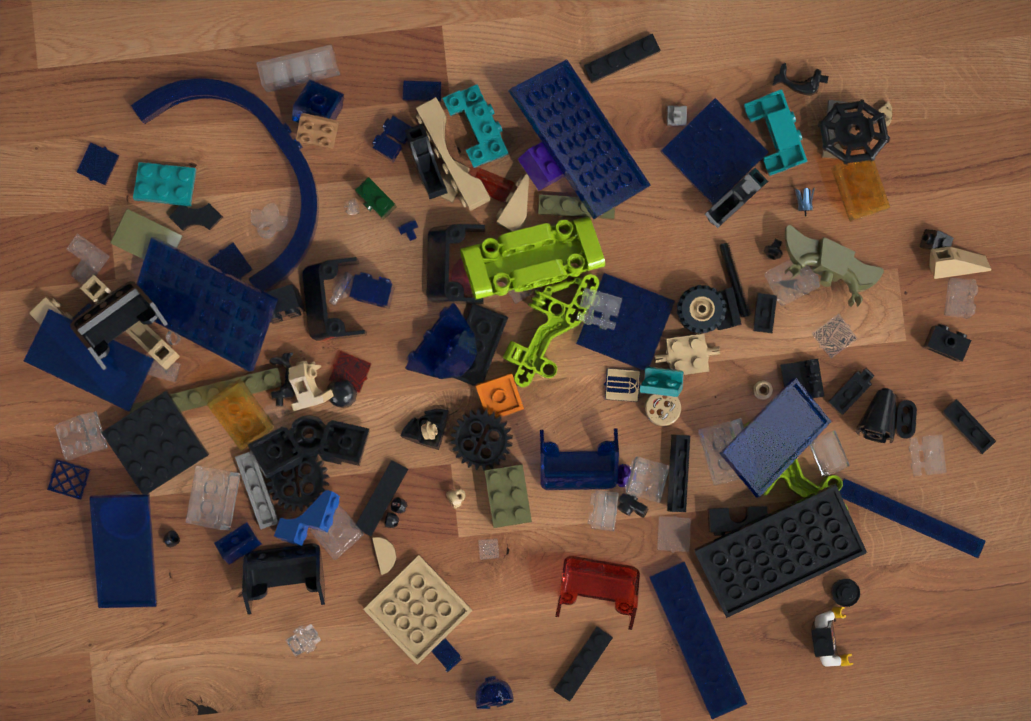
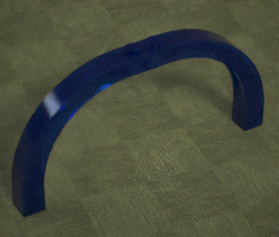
[131,78,319,294]

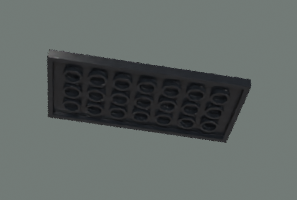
[694,484,867,618]

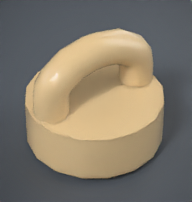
[446,489,466,509]

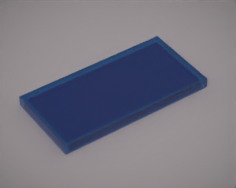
[23,309,155,411]
[720,378,832,498]
[89,494,158,608]

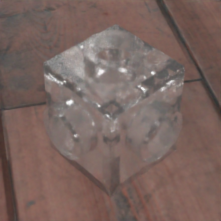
[285,624,321,657]

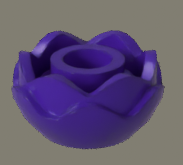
[614,464,634,487]

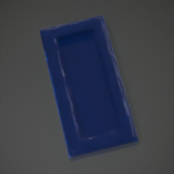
[403,81,442,102]

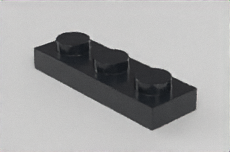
[942,399,996,454]

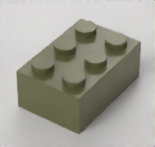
[485,464,532,528]

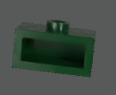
[355,177,397,220]

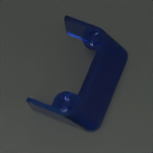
[540,428,619,490]

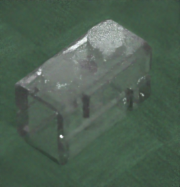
[588,490,619,531]

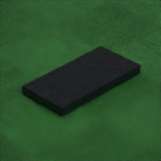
[446,304,508,386]

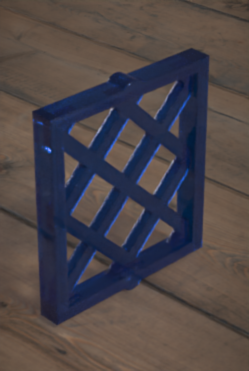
[47,459,90,500]

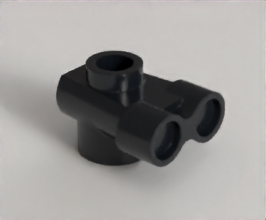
[617,493,649,518]

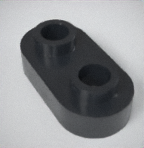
[895,400,917,439]

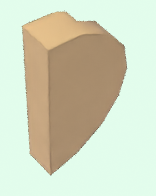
[372,537,396,575]

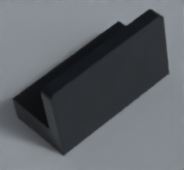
[717,287,742,330]

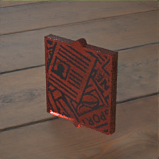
[329,352,372,393]

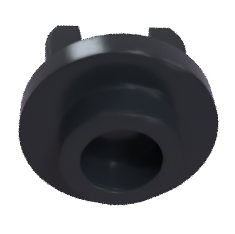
[764,238,783,260]

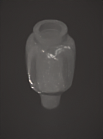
[329,272,355,305]

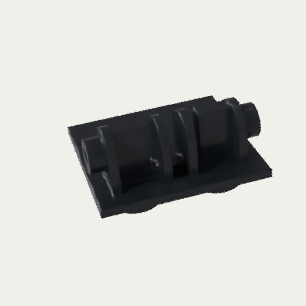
[780,359,825,402]

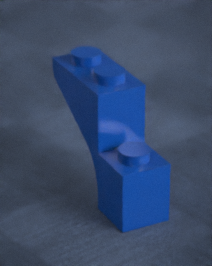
[274,490,340,546]

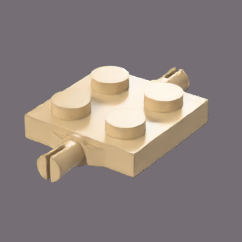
[655,333,720,375]

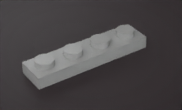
[235,452,279,530]

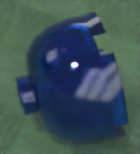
[475,676,514,710]

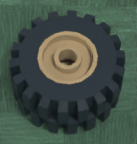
[677,285,726,333]

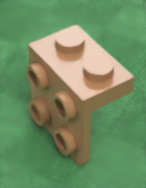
[296,113,339,149]

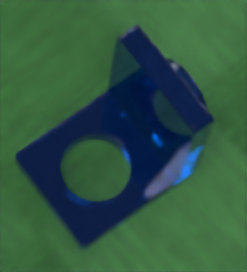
[431,638,462,673]

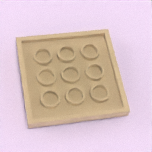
[363,555,473,665]

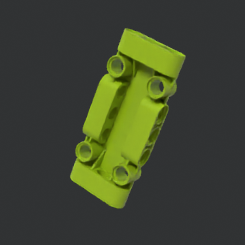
[460,216,605,300]

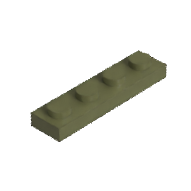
[538,195,616,219]

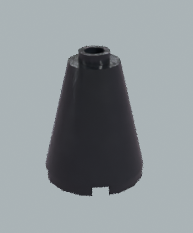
[855,388,896,443]

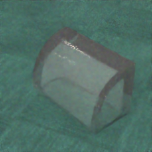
[808,430,850,477]

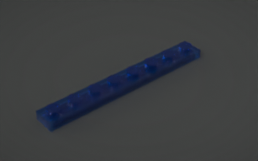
[839,478,986,558]

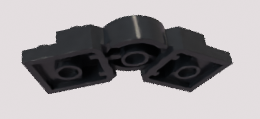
[248,415,370,478]

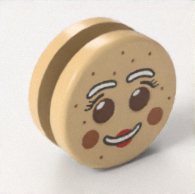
[645,394,681,426]

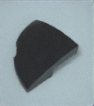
[400,409,449,450]

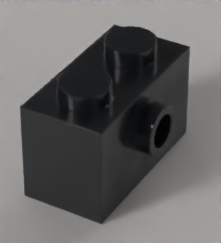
[923,324,972,362]

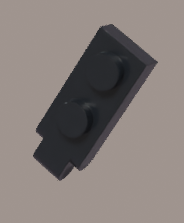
[828,368,875,415]

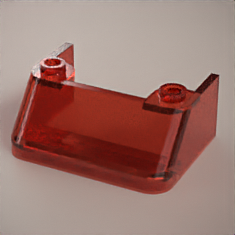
[555,556,640,630]

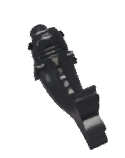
[773,62,829,96]
[269,353,296,407]

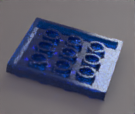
[660,98,768,206]
[576,273,675,371]

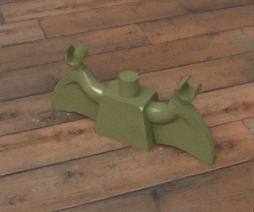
[785,225,884,307]

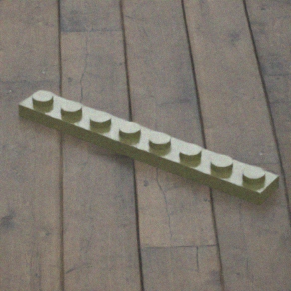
[128,368,283,413]

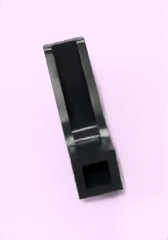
[705,168,768,228]

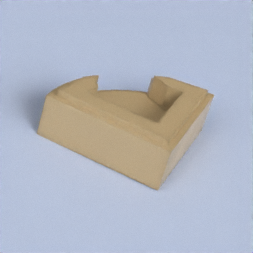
[878,102,892,127]

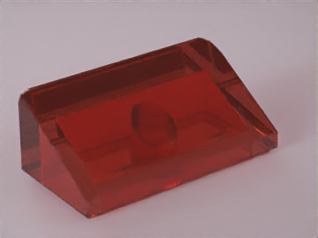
[475,168,514,203]

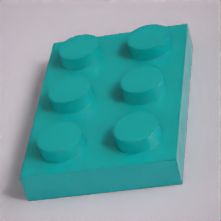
[133,162,197,206]

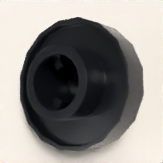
[831,578,860,607]

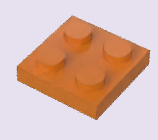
[475,372,524,417]

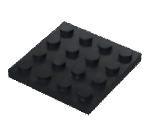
[101,390,209,496]

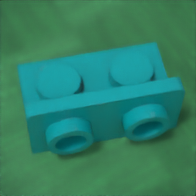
[640,367,684,397]

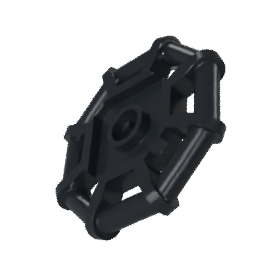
[818,99,890,165]

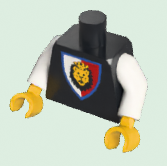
[811,606,853,666]

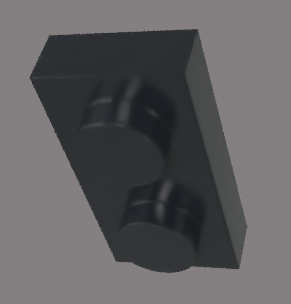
[753,293,777,334]

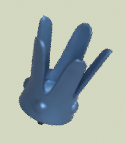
[795,188,815,217]

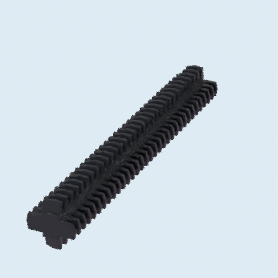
[719,243,751,318]

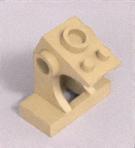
[288,361,334,411]

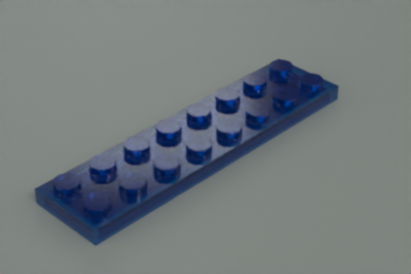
[649,561,747,720]

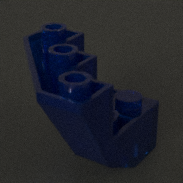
[405,303,477,379]

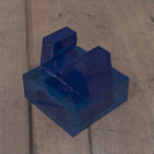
[398,219,418,241]

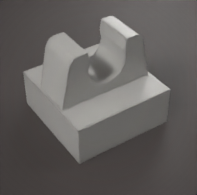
[667,106,687,126]

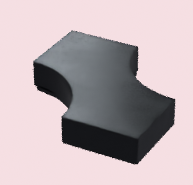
[169,203,223,231]

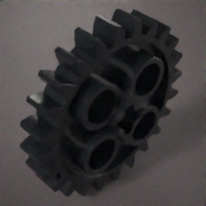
[450,408,513,471]
[266,455,330,512]

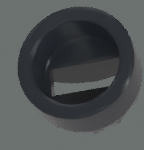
[391,497,408,514]
[384,512,399,528]
[163,530,180,548]

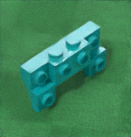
[442,84,509,168]
[744,89,808,176]

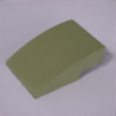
[110,209,183,270]

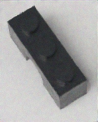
[707,506,768,536]

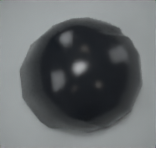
[326,378,357,408]

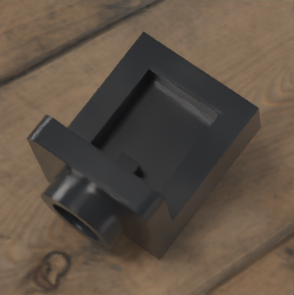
[920,229,954,249]

